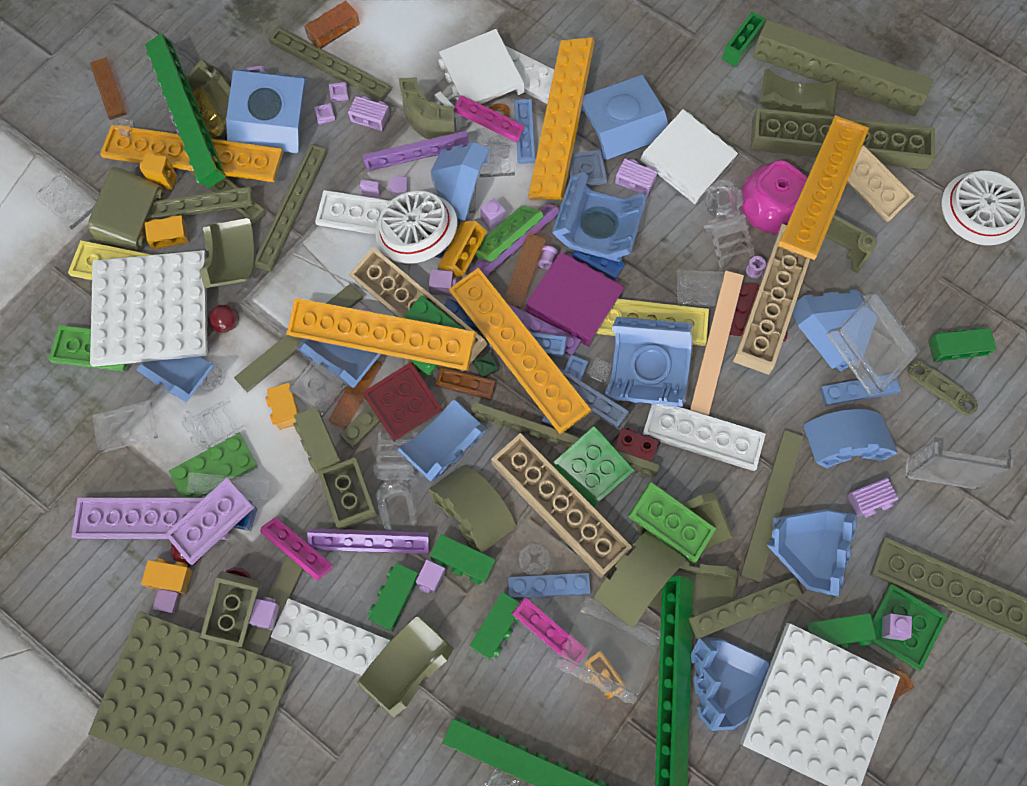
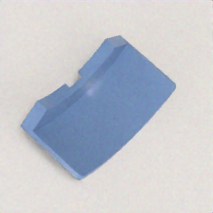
[295,339,381,388]
[136,357,215,403]
[398,400,488,482]
[804,409,898,469]

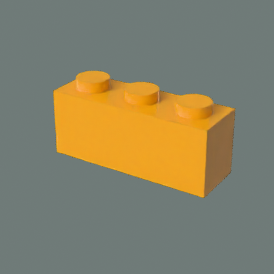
[438,220,487,277]

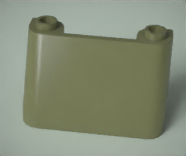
[186,59,257,140]
[88,167,165,252]
[825,215,877,273]

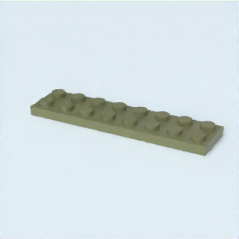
[870,537,1027,644]

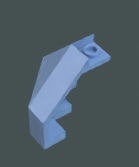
[431,142,490,222]
[792,289,877,372]
[767,509,857,596]
[691,638,771,731]

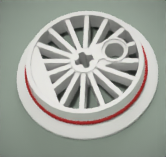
[941,171,1025,245]
[376,191,457,264]

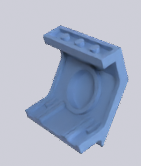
[581,75,668,160]
[605,317,693,407]

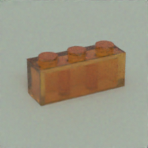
[304,1,360,49]

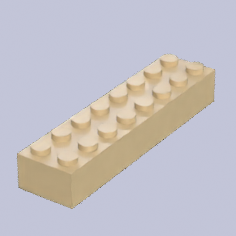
[733,224,810,375]
[349,247,487,372]
[491,433,632,579]

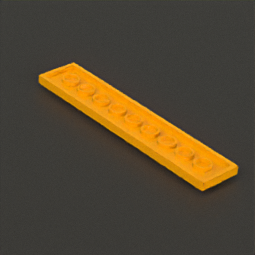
[528,37,595,200]
[778,115,869,260]
[100,125,283,182]
[448,268,591,434]
[286,298,476,371]

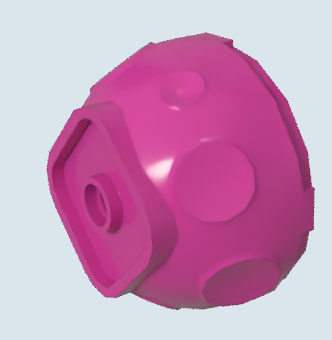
[738,160,807,235]

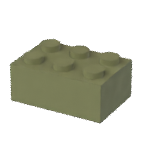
[293,406,341,474]
[318,457,378,530]
[200,571,261,648]

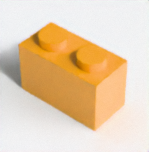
[140,154,177,191]
[145,215,189,250]
[265,383,299,430]
[141,558,193,594]

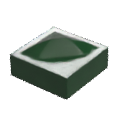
[473,353,499,378]

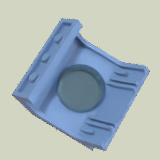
[226,69,308,153]
[552,172,647,262]

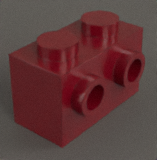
[615,428,659,462]

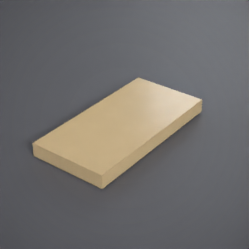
[847,145,914,223]

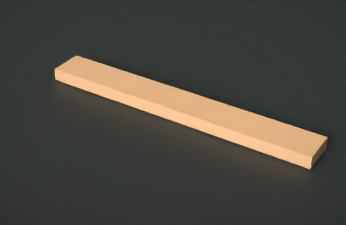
[690,271,744,416]

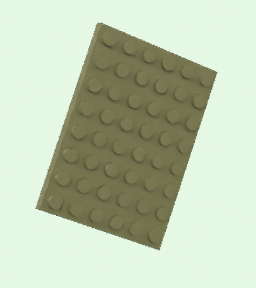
[88,611,294,786]

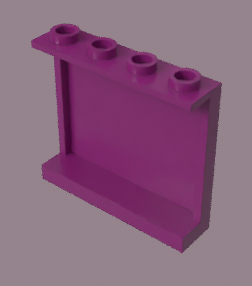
[525,252,625,347]

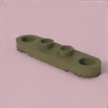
[908,361,978,415]

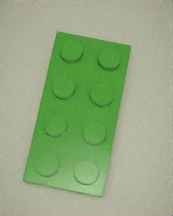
[474,205,544,262]
[49,325,127,372]
[169,433,258,498]
[628,482,716,563]

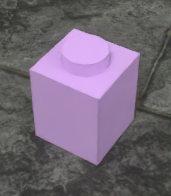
[480,198,506,231]
[429,270,457,296]
[416,560,446,594]
[249,597,280,630]
[882,614,912,641]

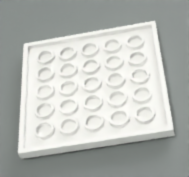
[90,250,208,367]
[740,623,900,786]

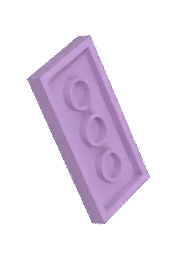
[165,478,254,565]

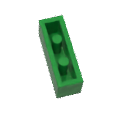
[722,11,767,67]
[928,327,997,362]
[430,534,496,585]
[368,563,419,632]
[469,592,519,661]
[806,613,876,649]

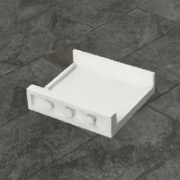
[438,29,525,104]
[640,109,738,204]

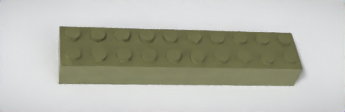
[753,20,934,116]
[750,108,935,170]

